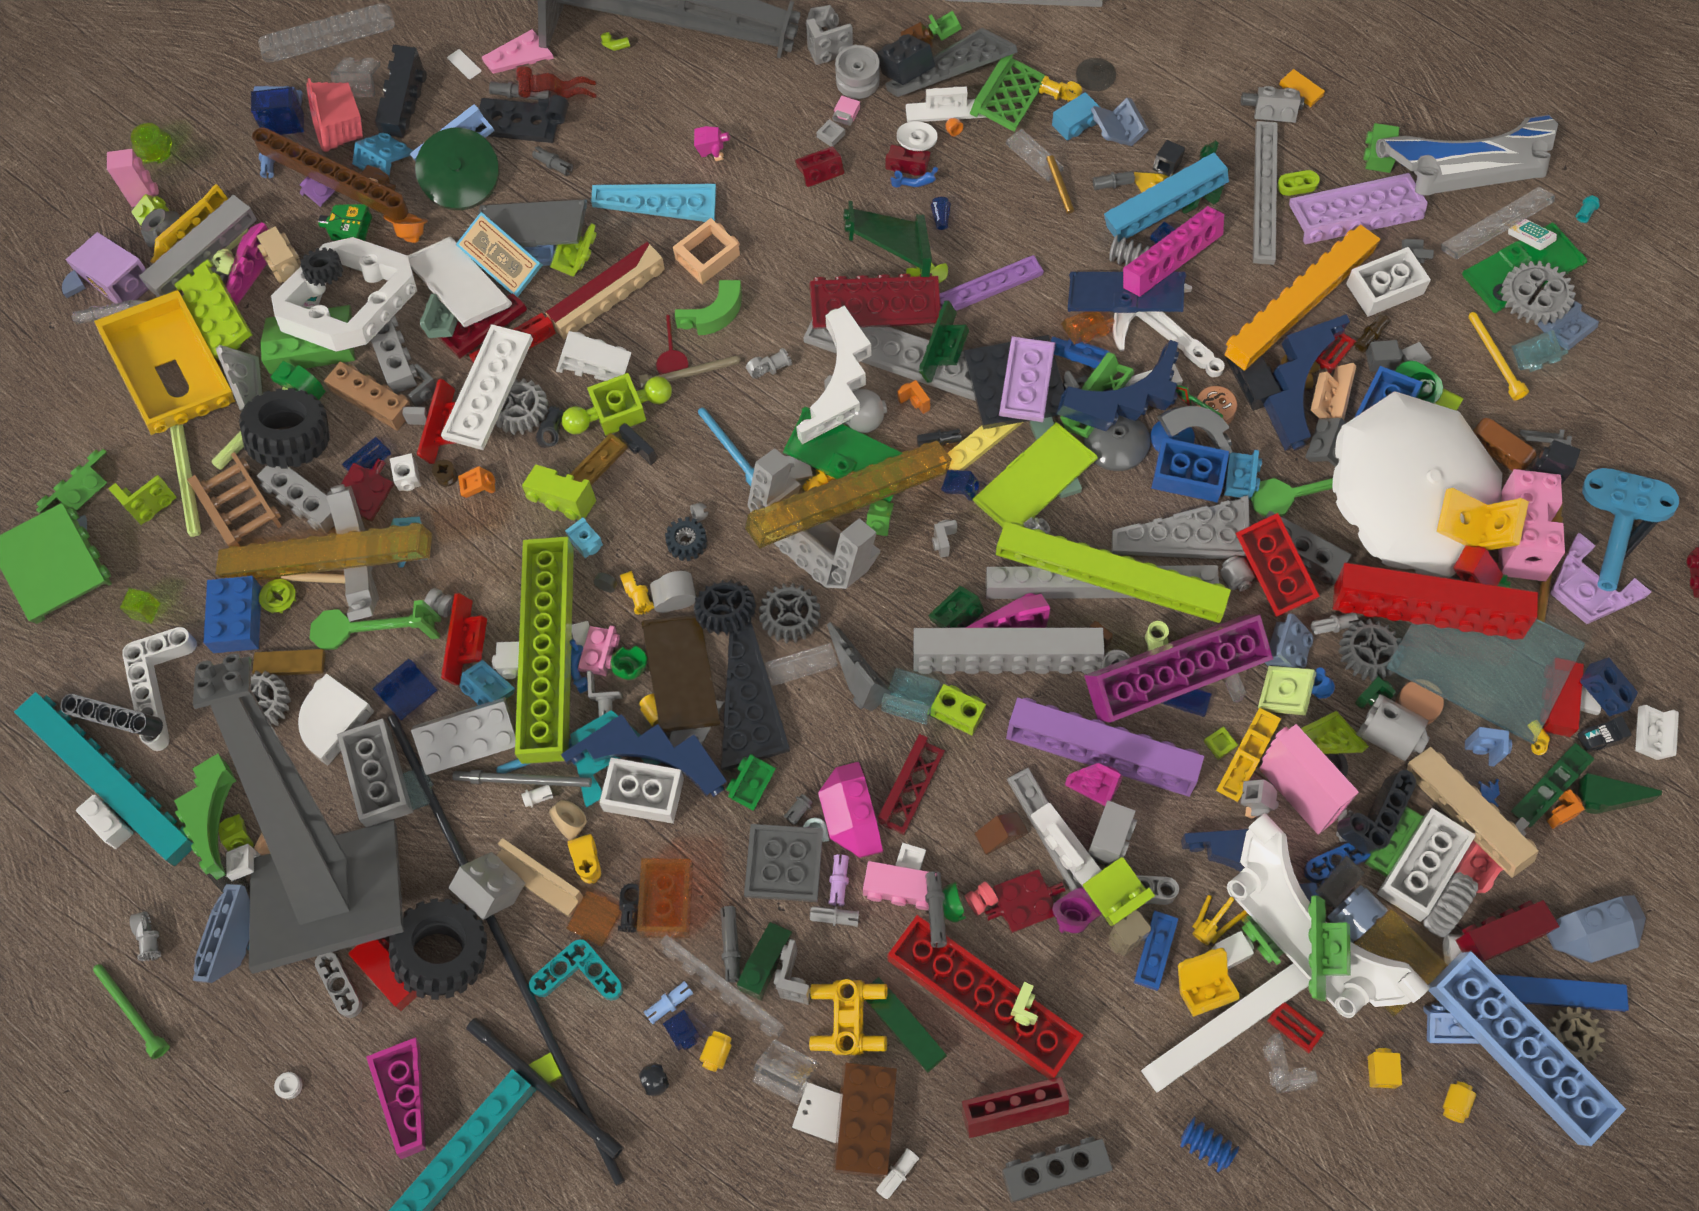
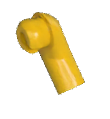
[1526,720,1550,755]

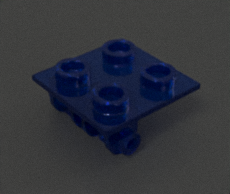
[372,659,438,721]

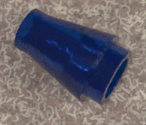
[930,197,951,230]

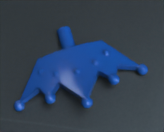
[1478,779,1500,807]

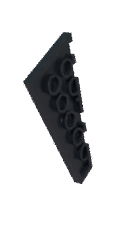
[721,623,790,771]

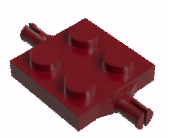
[340,458,394,522]
[984,869,1066,934]

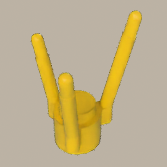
[1192,895,1248,945]

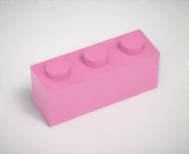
[107,149,159,207]
[863,861,936,910]

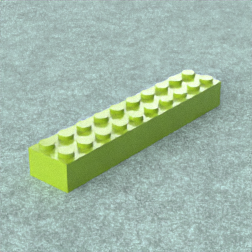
[515,537,574,764]

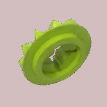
[259,579,297,614]

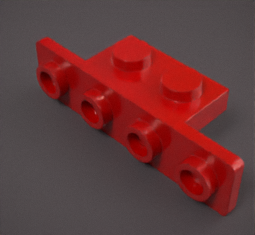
[417,379,456,464]
[441,593,487,686]

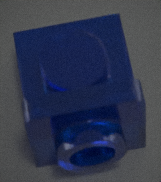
[941,470,979,501]
[663,1010,700,1050]

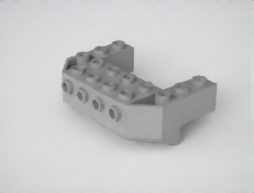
[747,448,880,589]

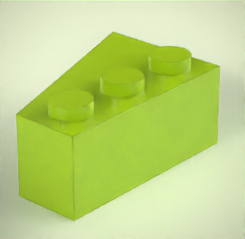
[522,464,596,520]

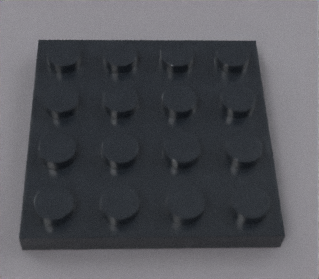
[964,335,1064,430]

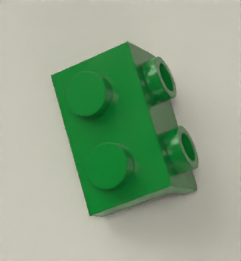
[726,754,776,811]

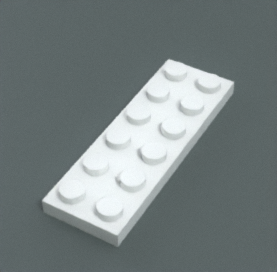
[441,324,533,450]

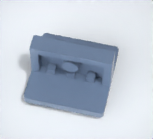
[1265,614,1313,669]

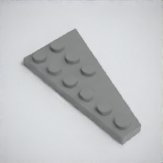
[1112,495,1249,560]

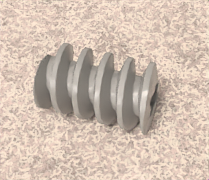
[1109,235,1150,266]

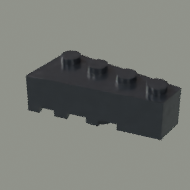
[375,44,427,138]

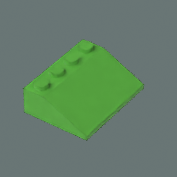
[261,305,355,374]

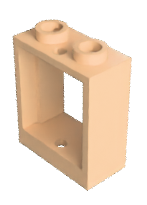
[673,218,740,285]

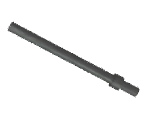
[453,770,592,787]

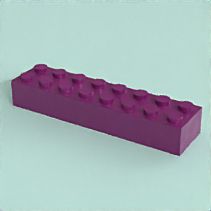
[1084,614,1273,722]

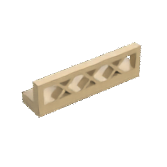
[497,838,584,918]

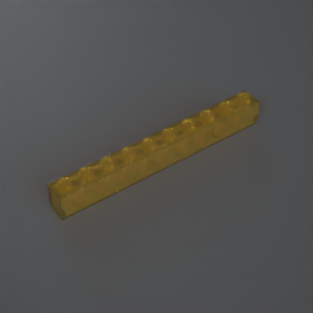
[745,441,952,549]
[215,523,432,580]

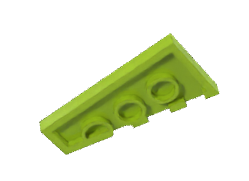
[1301,711,1369,754]

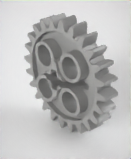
[1501,261,1576,325]

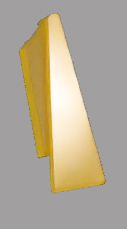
[150,184,228,264]

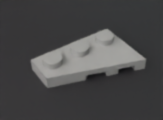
[216,345,262,410]

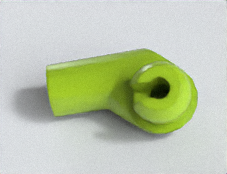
[601,32,630,51]

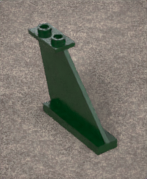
[843,201,932,277]

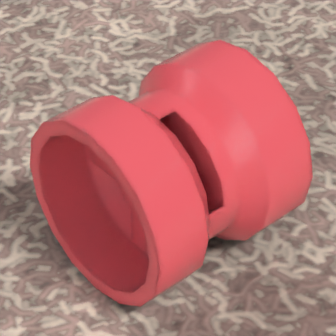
[964,881,998,916]

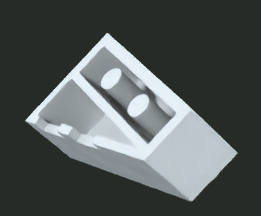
[556,331,631,381]

